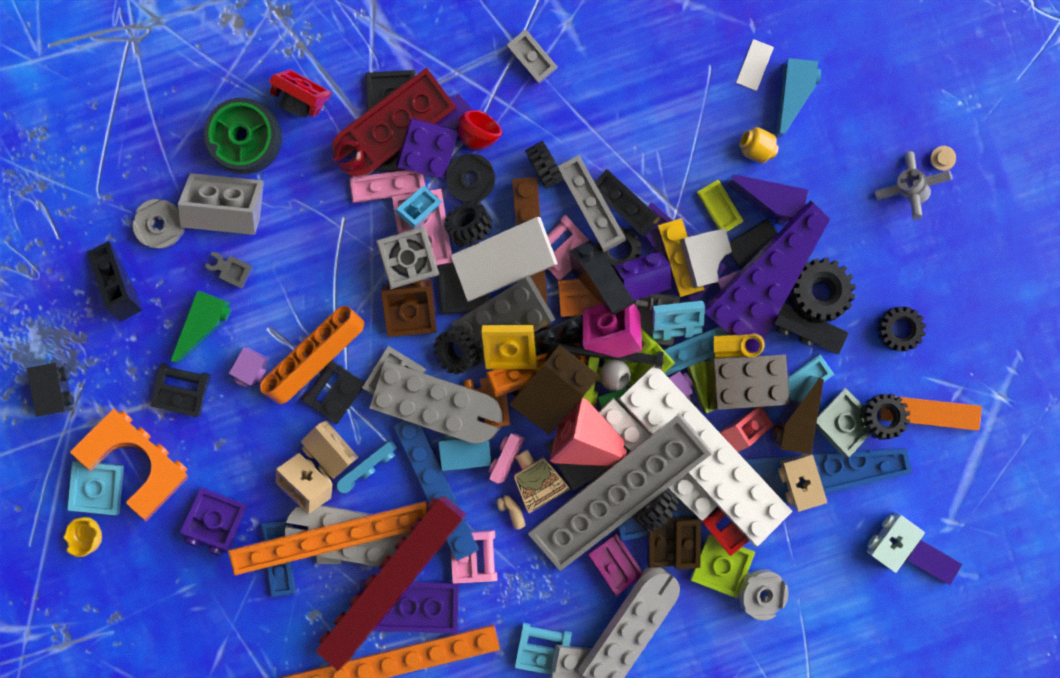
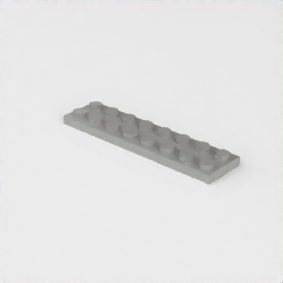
[528,413,713,571]

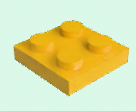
[482,325,536,369]

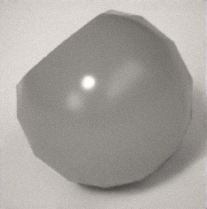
[599,360,631,391]

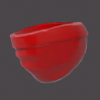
[458,110,502,151]

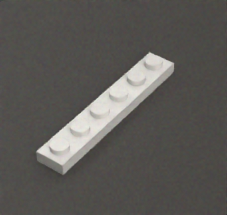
[599,398,717,521]

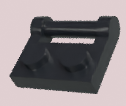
[301,360,365,424]
[150,363,211,417]

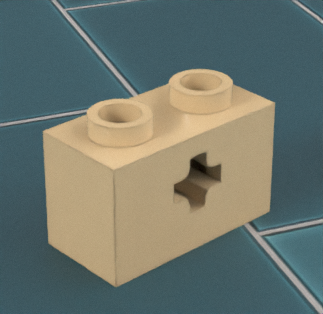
[276,453,332,515]
[778,454,827,512]

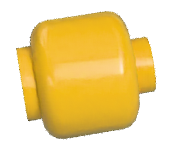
[739,127,778,164]

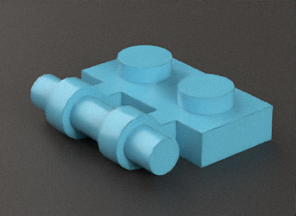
[651,301,705,341]

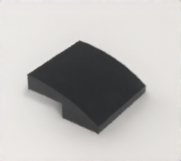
[729,218,777,270]

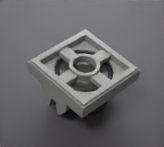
[376,226,440,289]

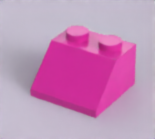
[583,304,642,358]

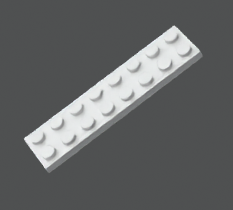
[618,364,792,547]

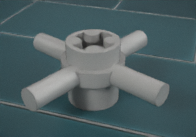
[875,151,952,220]

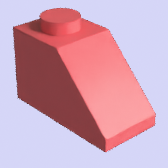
[719,407,773,452]

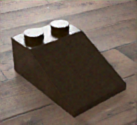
[509,344,599,435]
[770,376,824,454]

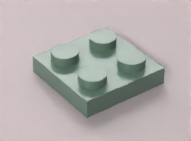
[816,388,871,459]

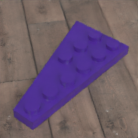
[705,200,830,352]

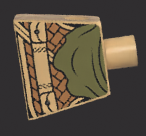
[514,449,570,513]

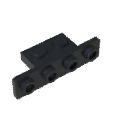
[772,303,848,354]

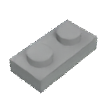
[507,29,558,84]

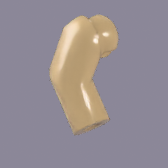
[496,495,526,529]

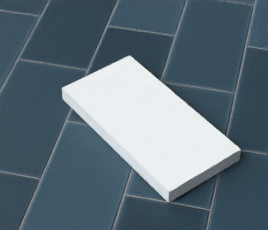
[451,217,557,301]

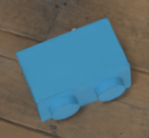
[439,434,492,471]

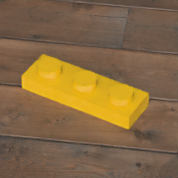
[657,218,705,297]

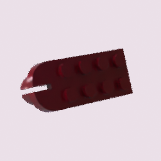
[332,67,457,177]

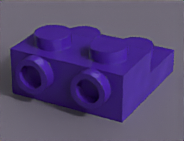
[180,487,247,556]

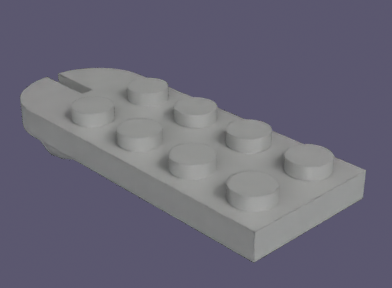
[370,361,503,443]
[285,505,412,567]
[578,567,680,678]

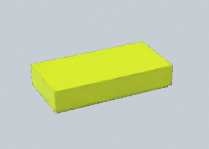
[696,179,744,232]

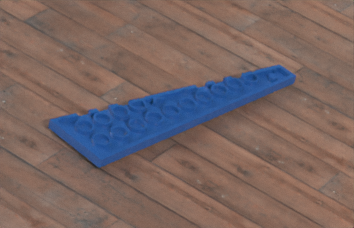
[618,448,913,541]

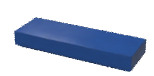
[261,520,297,597]

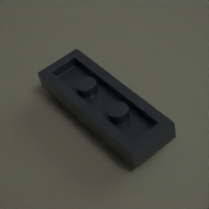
[595,169,661,237]

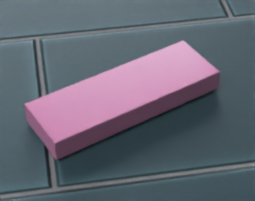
[349,170,426,203]

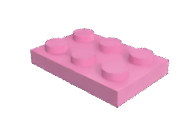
[392,189,453,265]

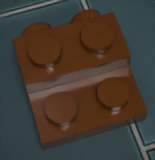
[381,279,437,337]

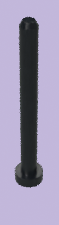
[553,343,664,369]

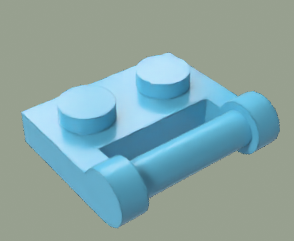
[515,623,572,675]

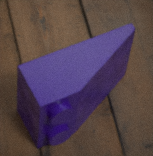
[726,174,808,226]

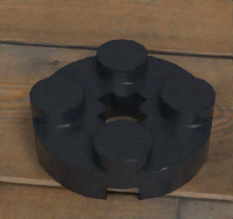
[446,154,495,203]

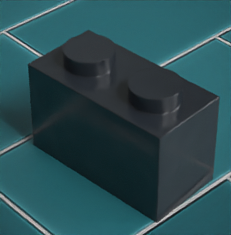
[27,362,74,417]

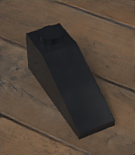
[569,240,634,315]
[87,241,142,322]

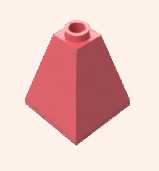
[550,398,627,466]

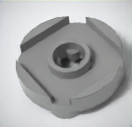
[133,199,185,249]
[739,569,788,620]

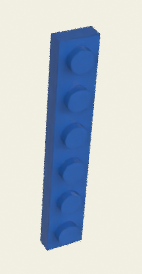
[394,421,480,561]

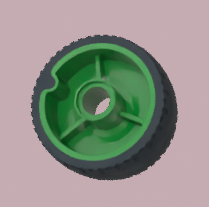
[204,98,282,174]

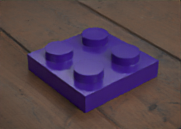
[396,118,459,179]

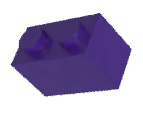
[614,251,672,300]

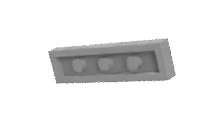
[558,155,626,252]

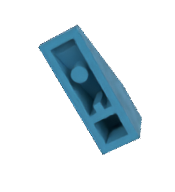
[776,58,821,137]

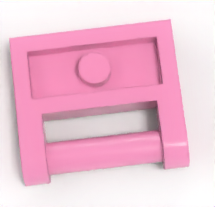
[547,215,589,281]
[451,530,498,583]

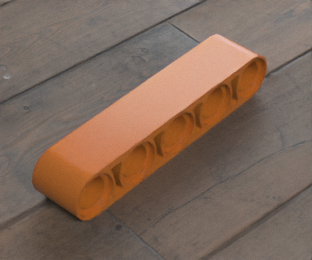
[260,306,364,404]

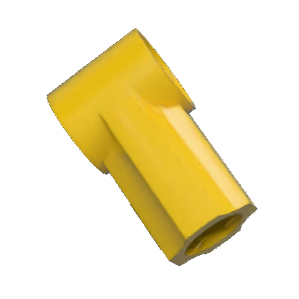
[714,333,765,358]

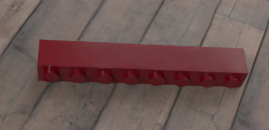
[316,496,467,671]

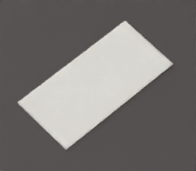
[736,39,774,91]

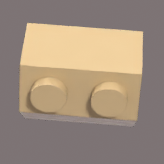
[301,421,359,479]

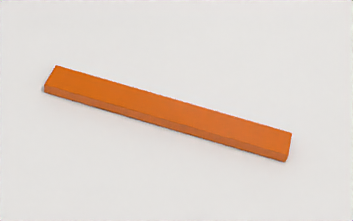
[228,501,428,576]

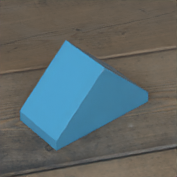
[395,185,442,229]

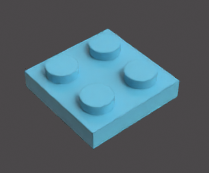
[68,460,124,515]

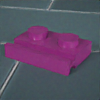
[587,534,643,596]

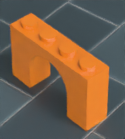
[70,409,188,522]

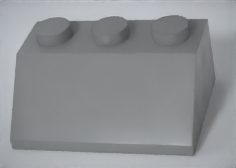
[178,173,264,235]

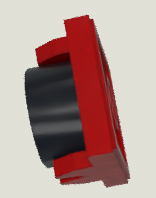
[269,69,332,117]

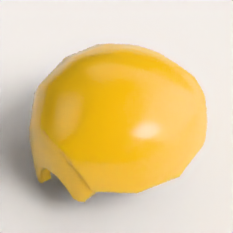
[63,517,102,557]

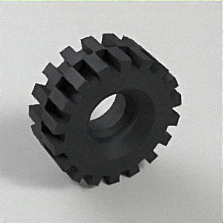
[788,258,856,324]

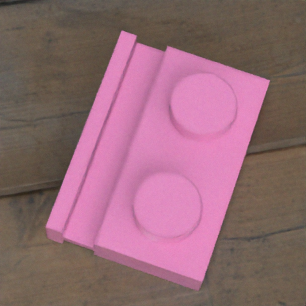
[489,434,525,483]

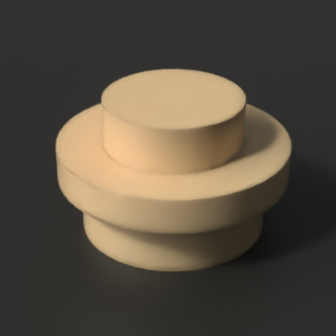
[930,146,956,171]

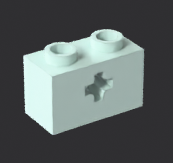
[866,512,925,573]

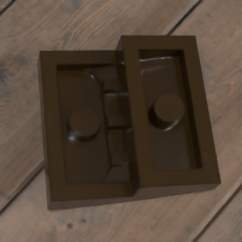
[647,517,701,570]

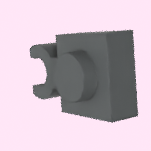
[205,252,254,288]

